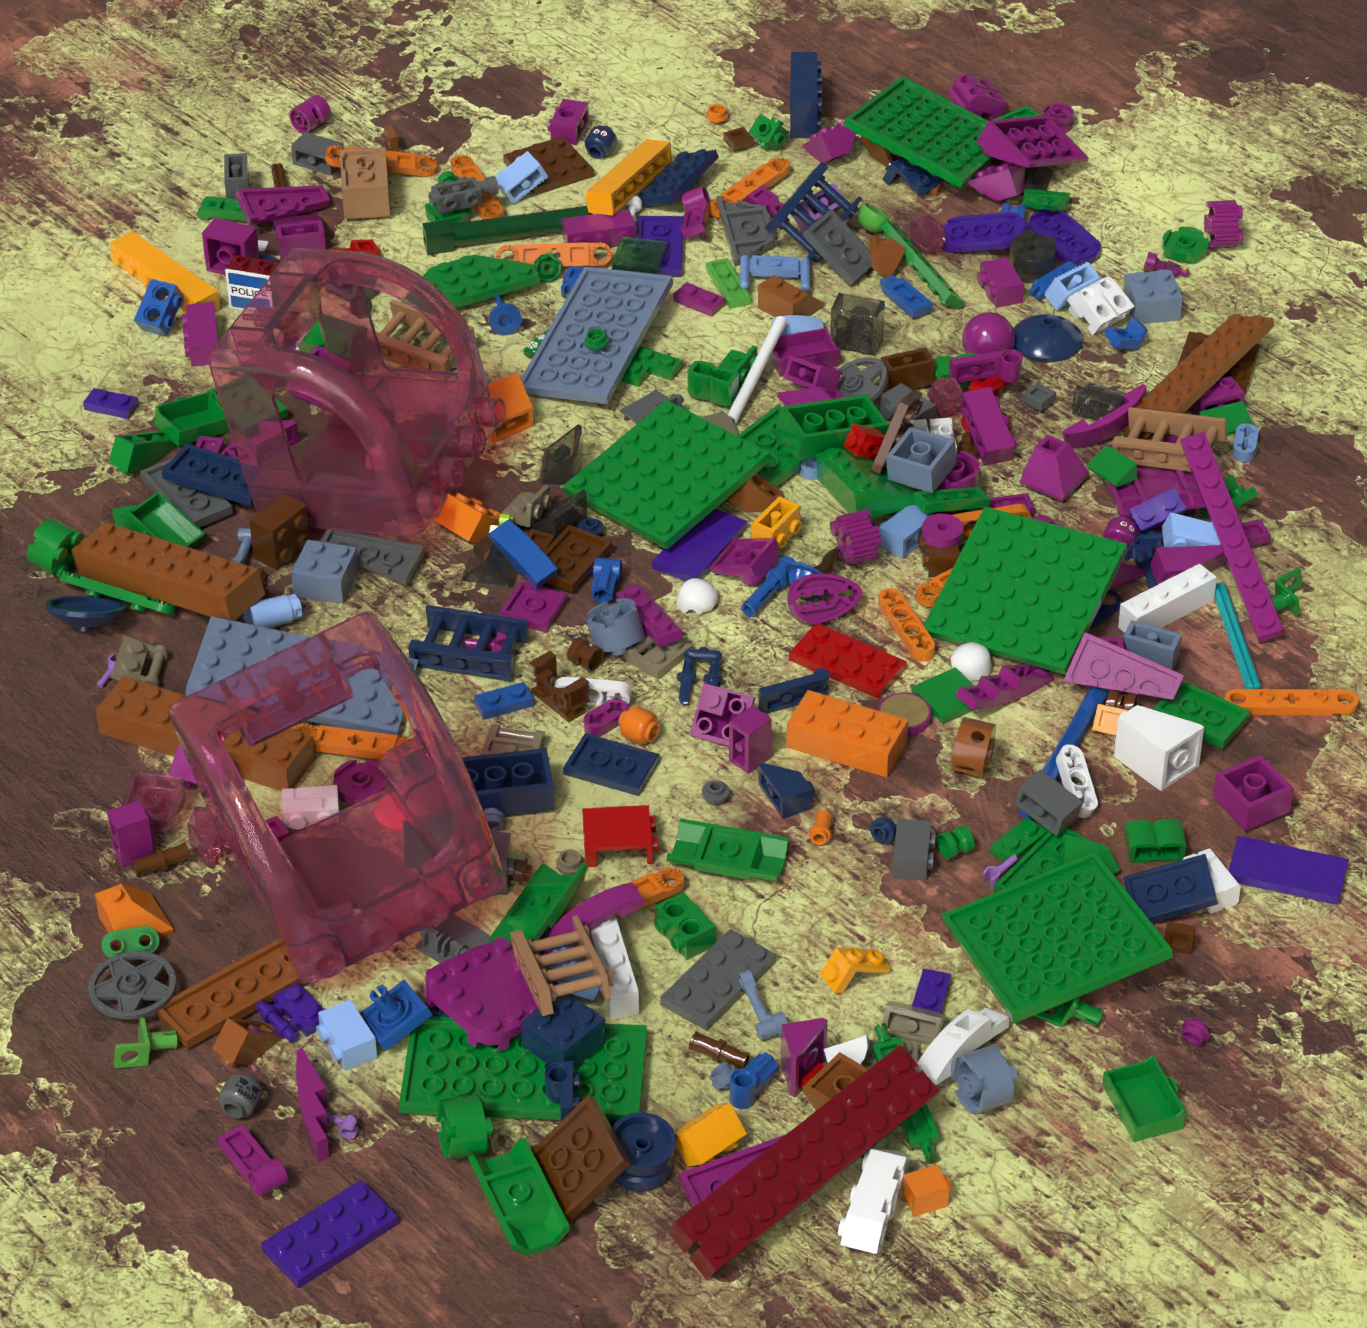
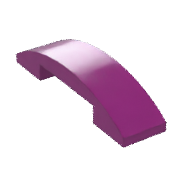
[1063,384,1146,448]
[541,882,646,955]

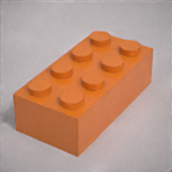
[786,690,908,778]

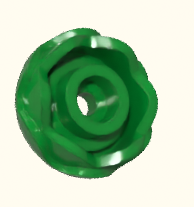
[533,253,562,283]

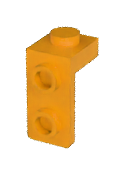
[820,948,891,994]

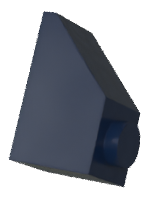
[758,763,815,819]

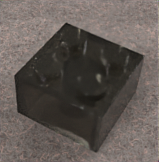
[830,293,885,356]

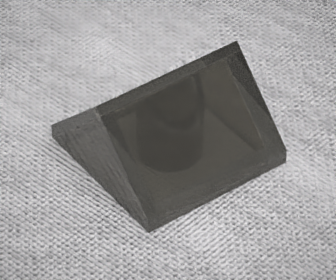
[539,424,583,485]
[526,489,588,539]
[462,535,518,588]

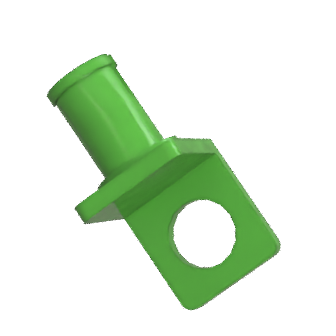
[114,1018,177,1068]

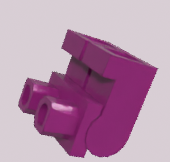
[947,75,1008,120]

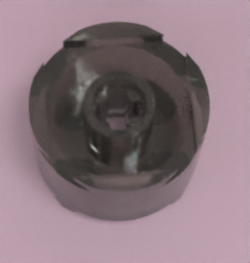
[1008,230,1056,283]

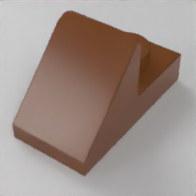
[869,234,906,278]

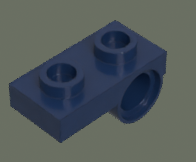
[544,1061,580,1121]

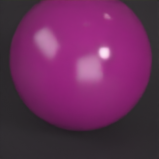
[962,312,1016,354]

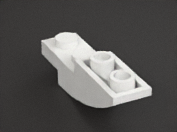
[915,1008,1009,1085]

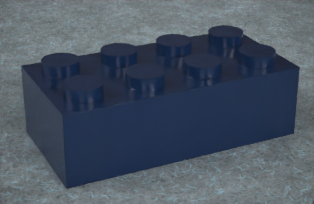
[790,52,822,138]
[437,748,555,817]

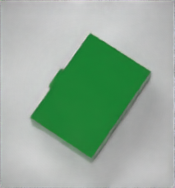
[154,391,233,447]
[123,491,205,549]
[1102,1055,1186,1142]

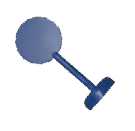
[489,296,522,335]

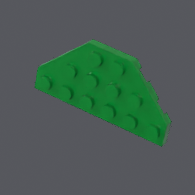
[401,255,541,314]
[737,405,804,487]

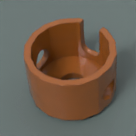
[951,717,996,778]

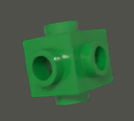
[748,114,789,151]

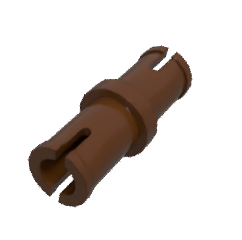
[132,842,191,877]
[689,1031,750,1069]

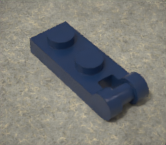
[758,668,830,714]

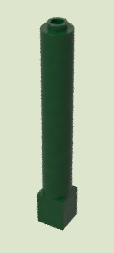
[422,206,593,255]

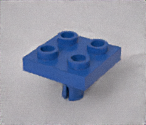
[360,980,433,1051]

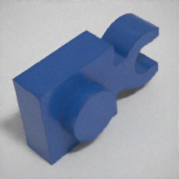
[561,265,584,297]

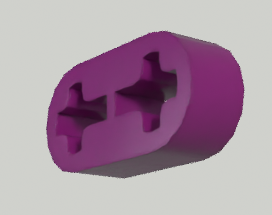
[584,698,628,737]

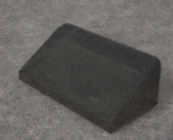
[1019,166,1052,195]

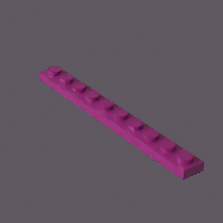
[1180,432,1284,643]

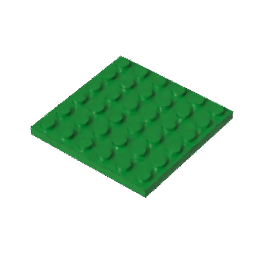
[843,76,996,188]
[562,400,772,550]
[924,507,1128,675]
[941,852,1173,1024]

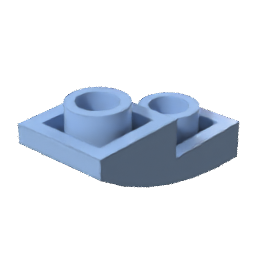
[771,315,824,336]

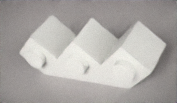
[838,1147,911,1254]

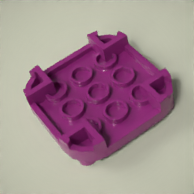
[424,938,559,1051]

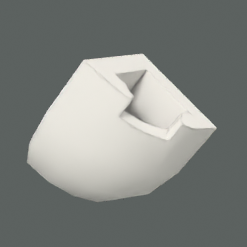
[824,1035,869,1064]

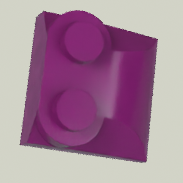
[709,538,779,586]

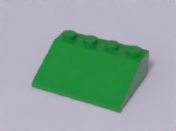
[816,448,919,519]

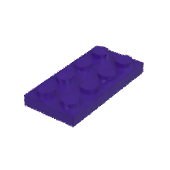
[261,1180,399,1289]

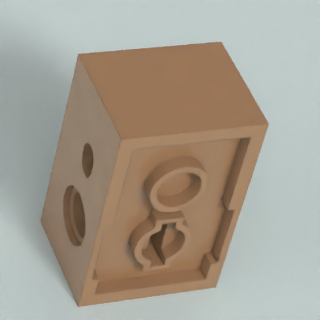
[340,147,390,219]

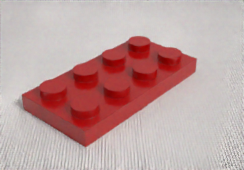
[789,623,907,699]

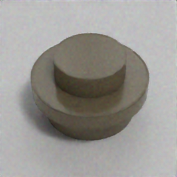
[556,849,584,875]

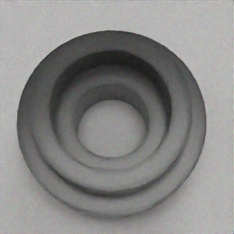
[702,780,729,806]

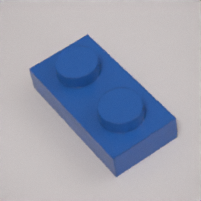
[474,682,534,720]

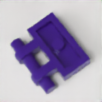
[256,983,324,1043]

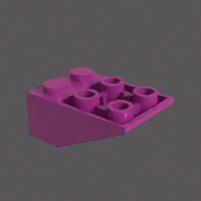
[272,214,326,262]

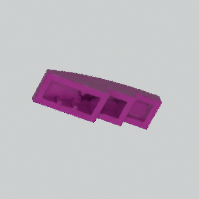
[956,664,1054,710]
[296,1048,329,1162]

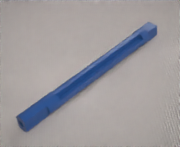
[1018,686,1110,820]

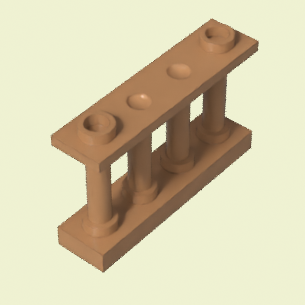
[366,299,476,381]
[1112,407,1227,472]
[510,916,613,1016]

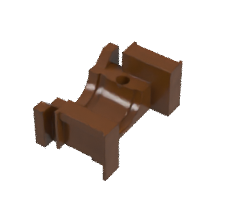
[529,651,590,722]

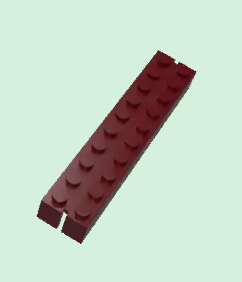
[668,1044,940,1280]

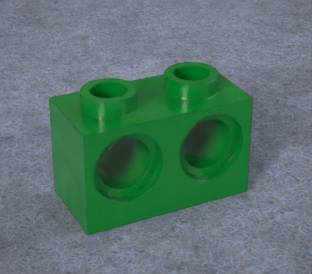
[654,892,716,960]

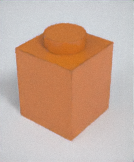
[902,1165,952,1217]

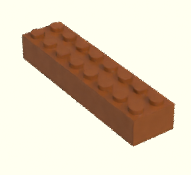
[72,522,265,621]
[96,676,315,791]

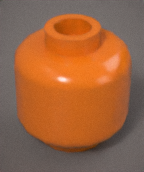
[618,706,660,745]

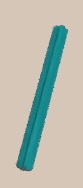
[1214,582,1261,689]

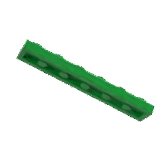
[879,219,965,309]

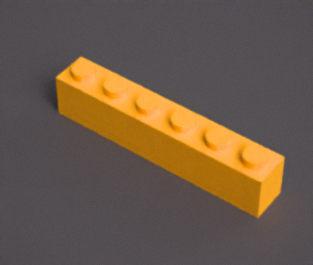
[585,139,672,216]
[110,231,220,314]

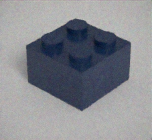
[521,994,606,1068]

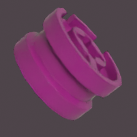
[1043,103,1074,133]

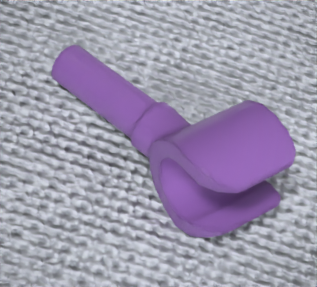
[97,654,116,688]
[983,855,1018,889]
[326,1112,359,1139]

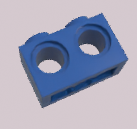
[134,278,184,337]

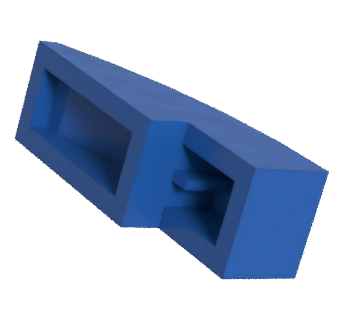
[488,520,557,590]

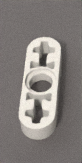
[554,677,632,706]
[1056,745,1098,818]

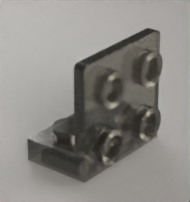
[1072,383,1126,421]

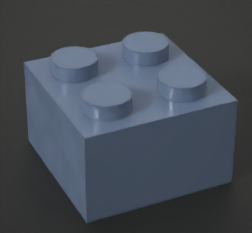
[1123,270,1183,324]
[886,426,956,493]
[291,540,359,604]

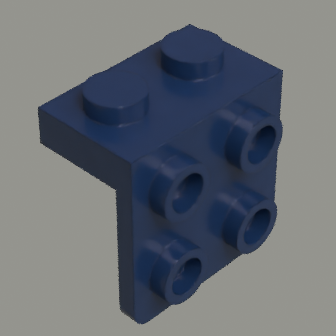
[882,157,945,196]

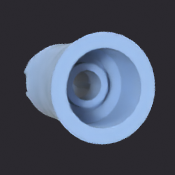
[243,594,302,629]

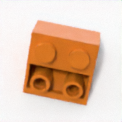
[474,373,534,443]
[433,492,501,545]

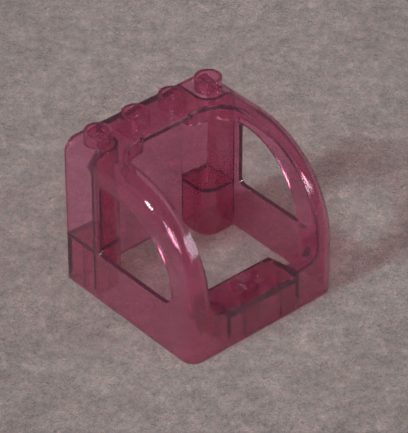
[209,248,506,537]
[170,612,506,983]

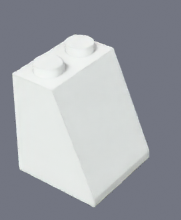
[1114,705,1204,791]

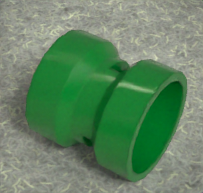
[936,825,975,860]

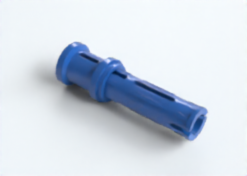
[741,556,795,617]

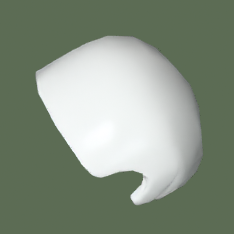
[676,578,718,615]
[951,642,992,681]

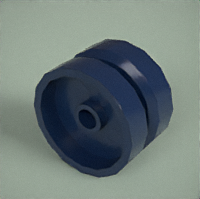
[612,1112,676,1192]

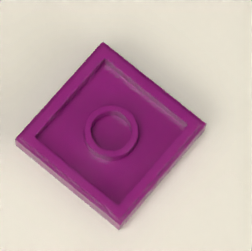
[499,581,568,633]

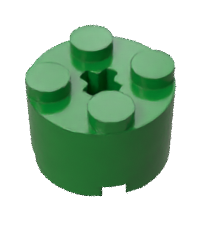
[27,518,84,579]
[436,1094,493,1159]

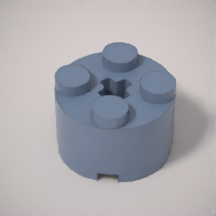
[586,598,646,656]
[951,1045,1018,1114]

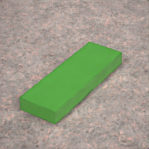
[706,258,751,309]

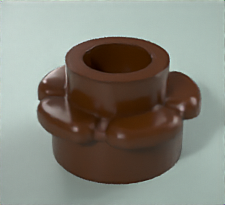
[511,858,532,885]

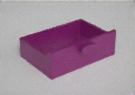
[770,328,840,377]

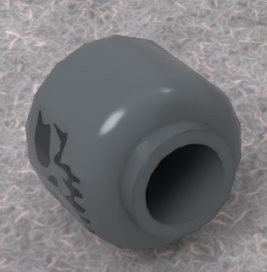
[218,1074,262,1119]

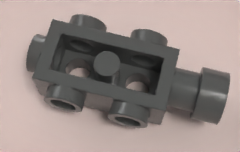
[428,176,499,214]

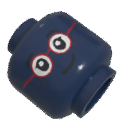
[585,125,617,159]

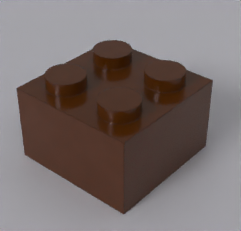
[249,493,310,571]

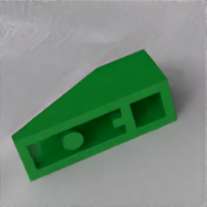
[109,430,177,474]

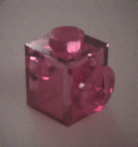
[910,215,945,255]
[927,377,963,418]

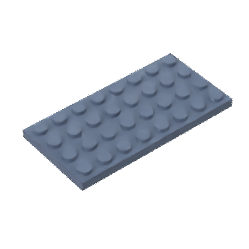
[521,267,673,404]
[185,616,418,735]

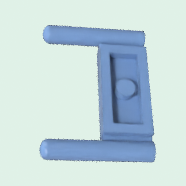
[740,255,810,292]

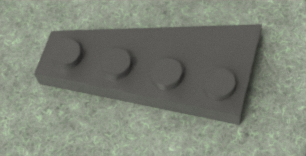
[320,526,425,586]

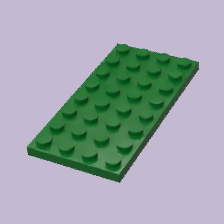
[399,1016,647,1123]

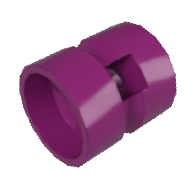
[289,95,331,134]

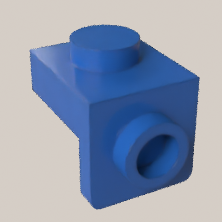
[1104,318,1148,350]

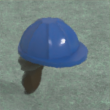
[785,548,841,599]

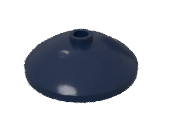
[1014,314,1083,362]
[46,596,125,632]

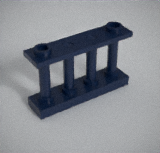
[764,162,862,261]
[408,605,529,682]

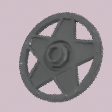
[837,357,889,402]
[88,951,177,1019]

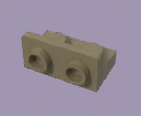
[502,485,552,527]

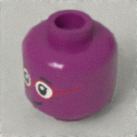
[1102,516,1138,545]

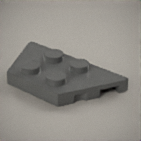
[716,196,776,266]

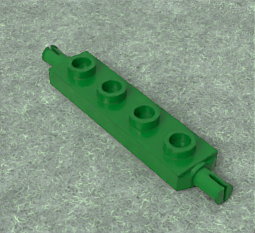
[872,1023,939,1163]

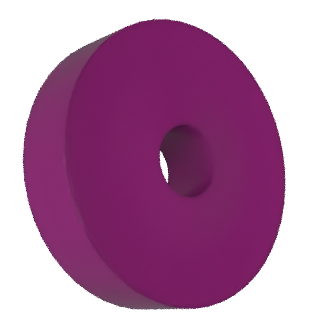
[922,514,963,548]

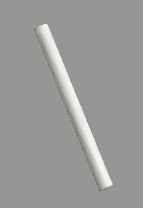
[728,316,787,425]

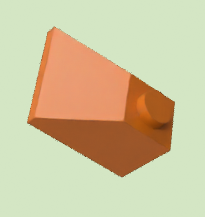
[95,884,174,950]

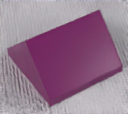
[781,1018,828,1098]

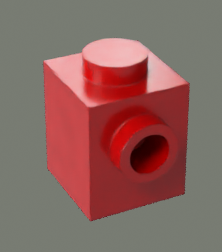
[844,424,885,460]

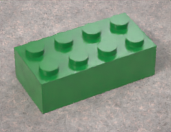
[775,394,889,461]

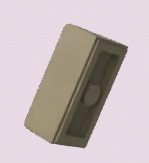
[883,1001,946,1045]

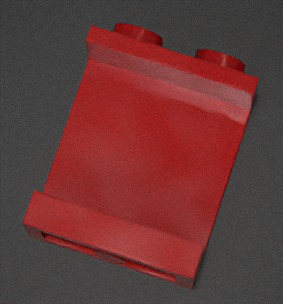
[582,805,658,868]

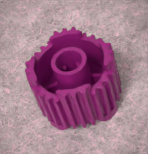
[1204,200,1243,248]
[830,509,882,566]

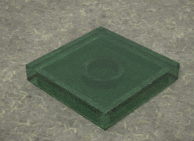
[612,237,667,274]

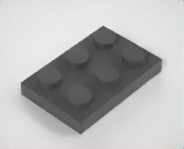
[802,209,872,286]

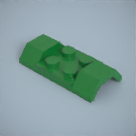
[667,818,789,882]
[489,863,588,945]
[468,1138,570,1256]

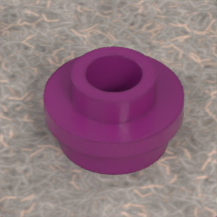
[1181,1019,1210,1046]

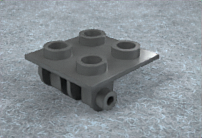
[620,390,684,424]
[415,913,491,963]

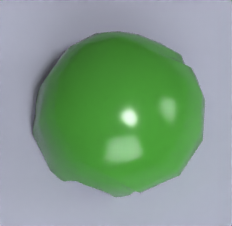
[857,202,892,233]

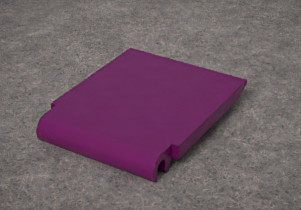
[1100,436,1205,517]

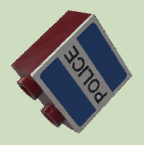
[225,255,283,315]

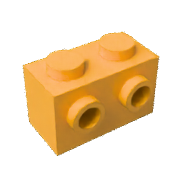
[751,496,802,550]
[674,1102,747,1167]

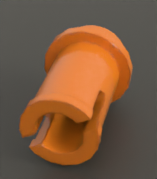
[809,810,833,845]

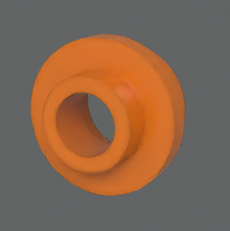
[706,104,728,124]

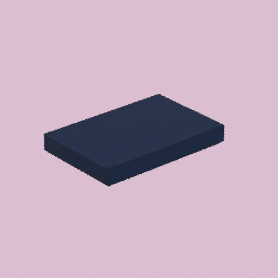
[563,733,660,796]
[1123,854,1218,923]

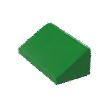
[1199,401,1253,436]
[1087,445,1137,487]

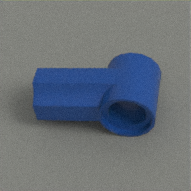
[591,557,622,604]
[729,1052,779,1109]

